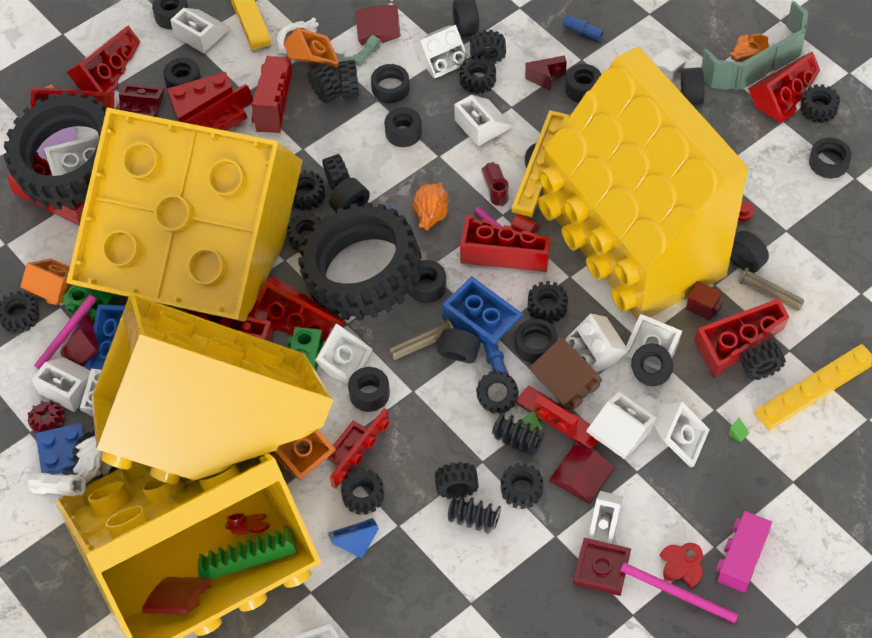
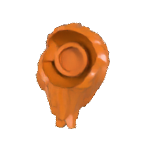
[730,34,769,62]
[412,182,449,231]

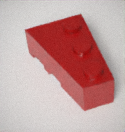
[167,72,233,122]

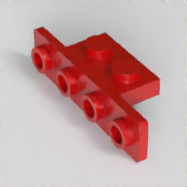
[183,84,253,131]
[516,386,599,449]
[327,408,390,489]

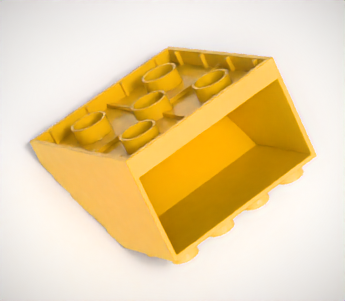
[538,46,749,320]
[66,108,303,322]
[91,294,334,485]
[54,453,321,638]

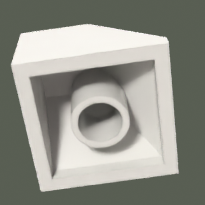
[654,401,710,467]

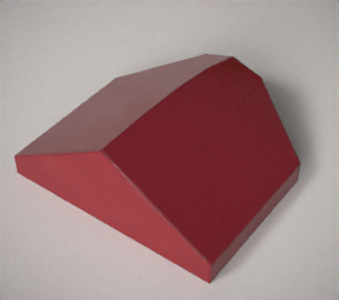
[60,314,99,367]

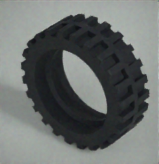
[3,92,107,210]
[298,203,423,320]

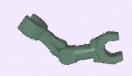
[331,35,380,70]

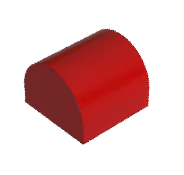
[510,214,539,234]

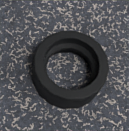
[371,64,410,103]
[809,137,852,179]
[730,230,769,273]
[515,319,557,363]

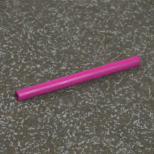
[620,562,738,623]

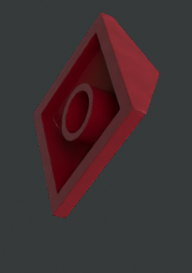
[549,445,614,504]

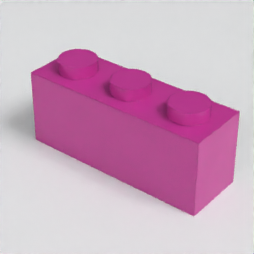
[716,511,773,593]

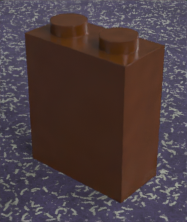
[529,337,603,411]

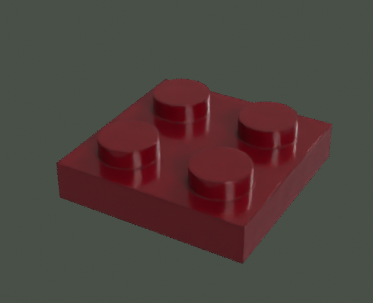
[573,538,631,596]

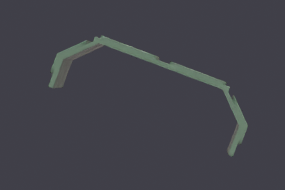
[701,1,808,91]

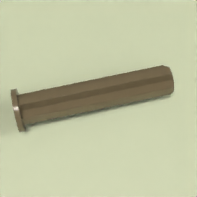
[739,267,804,311]
[390,319,453,360]

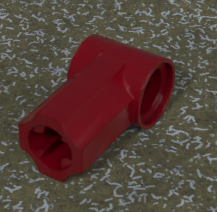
[481,162,509,206]

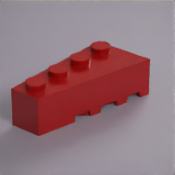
[694,298,789,378]

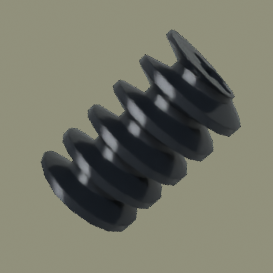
[492,411,545,456]
[448,492,501,534]

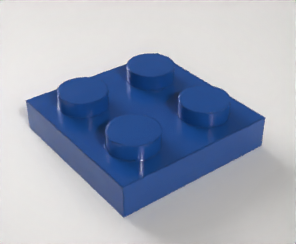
[35,423,84,475]

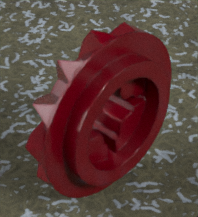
[27,400,65,433]

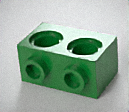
[63,285,117,324]
[288,327,323,372]

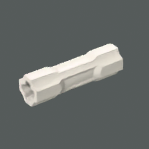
[27,473,86,496]

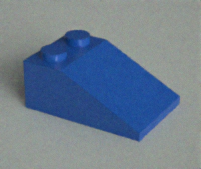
[442,276,523,345]
[86,305,125,371]

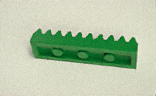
[198,526,297,580]

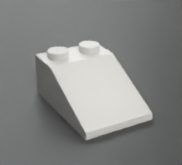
[44,135,99,176]

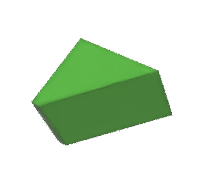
[522,411,542,431]
[729,418,749,443]

